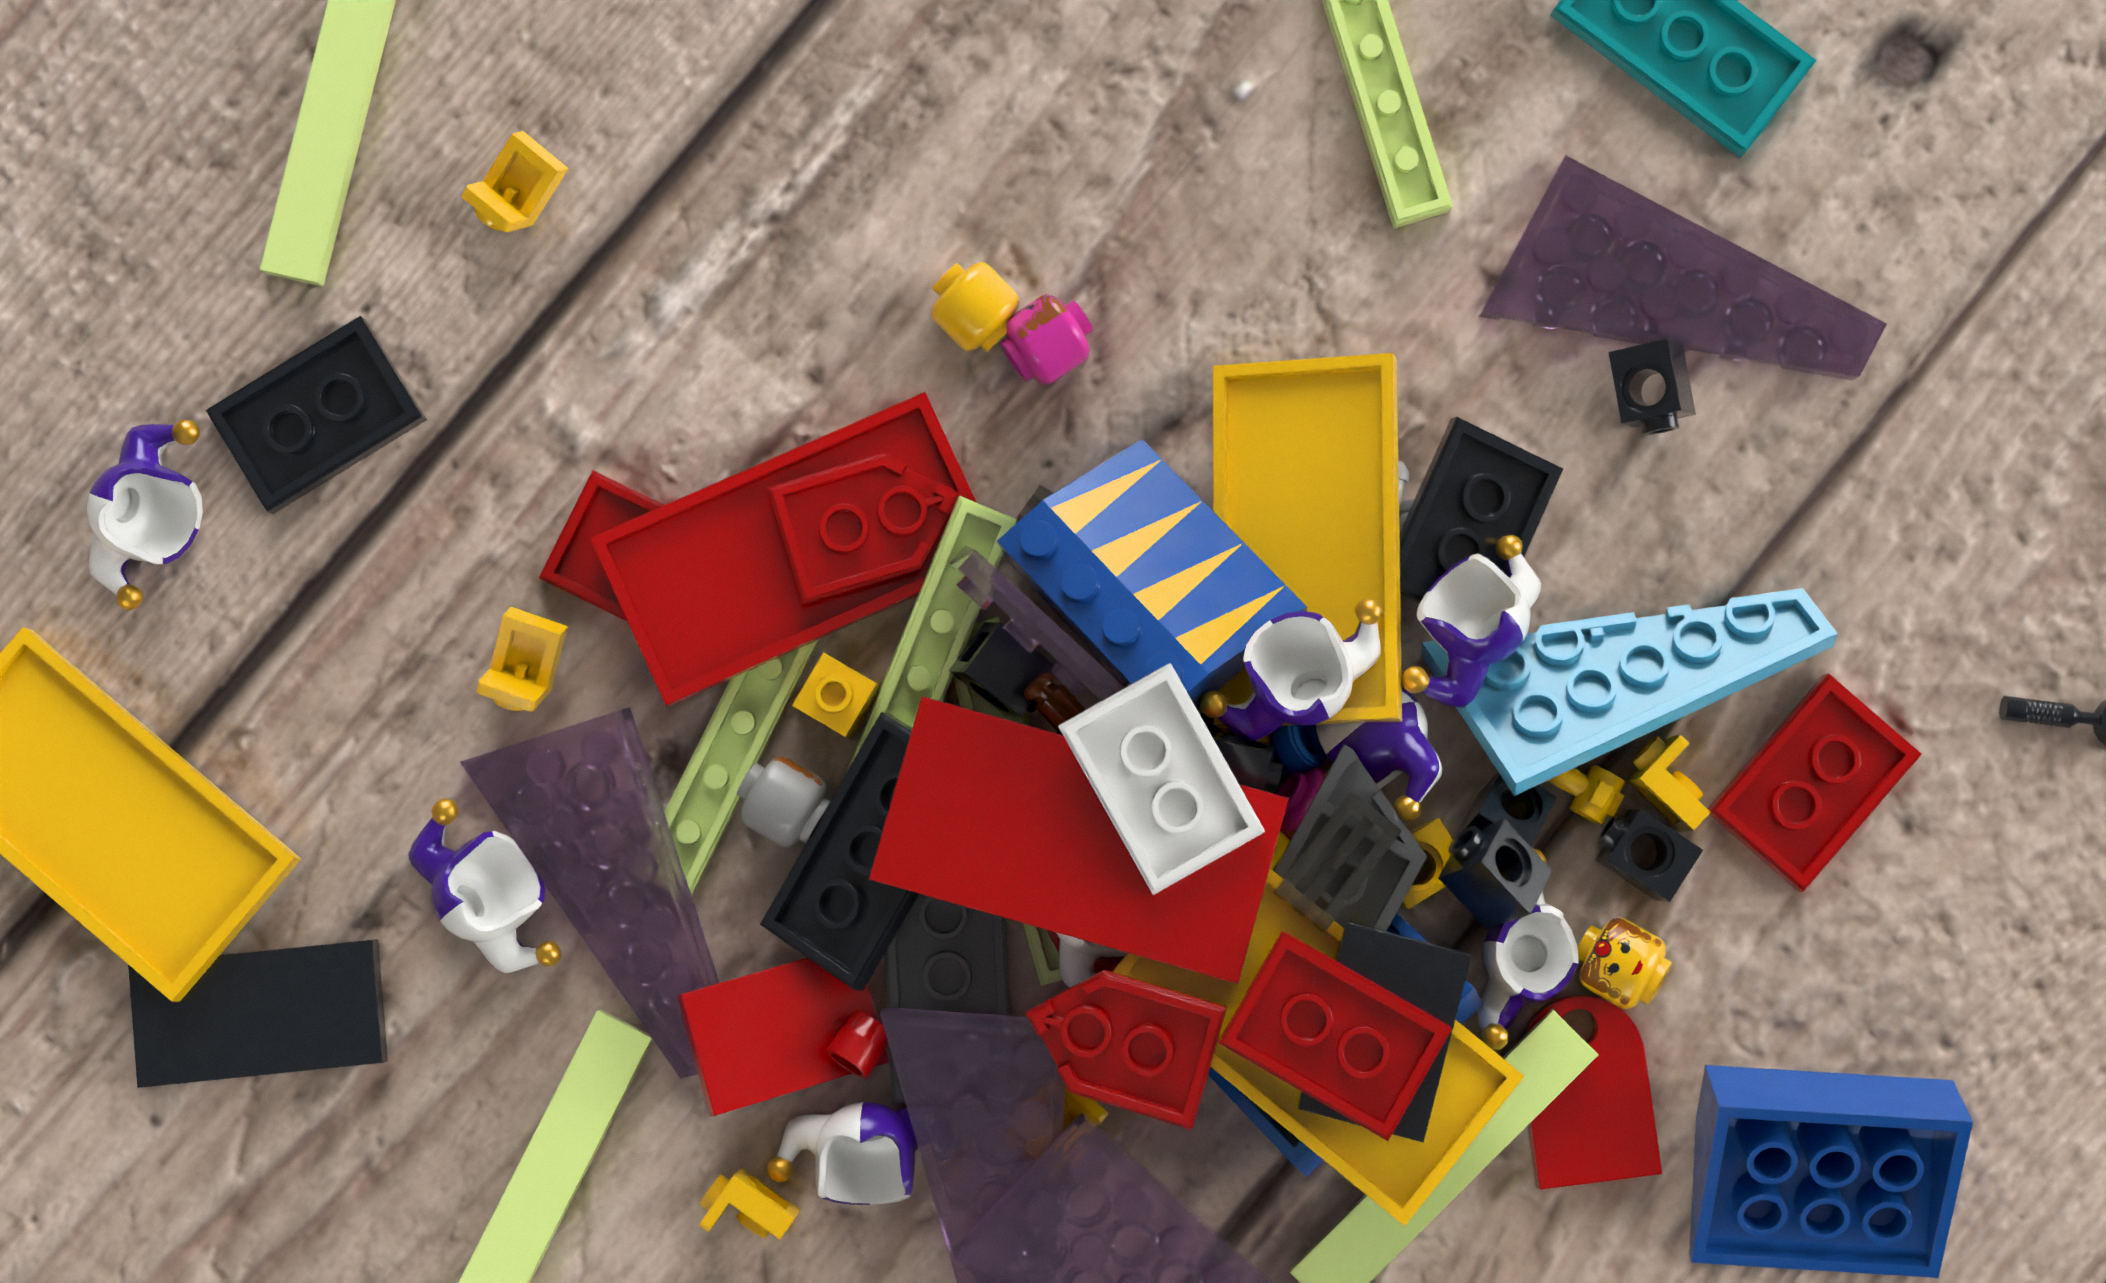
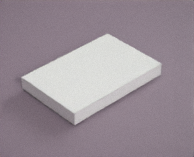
[1058,663,1265,895]

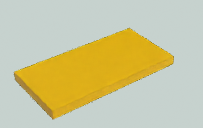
[1213,353,1402,728]
[0,627,301,1002]
[1112,869,1525,1227]

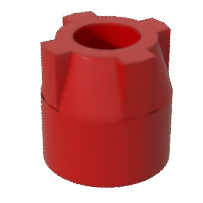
[826,1009,893,1079]

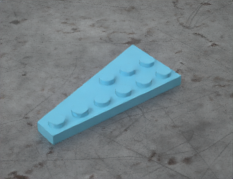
[1421,588,1838,796]

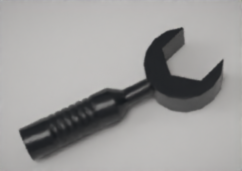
[1999,696,2106,746]

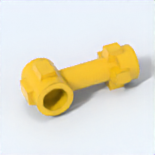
[1547,765,1626,826]

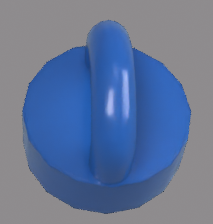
[1270,725,1327,776]

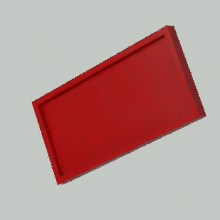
[590,392,977,708]
[869,696,1289,984]

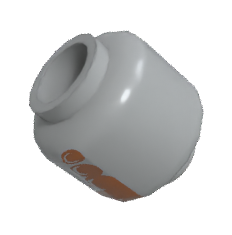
[737,756,830,847]

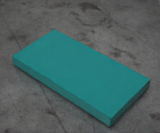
[1550,0,1817,158]

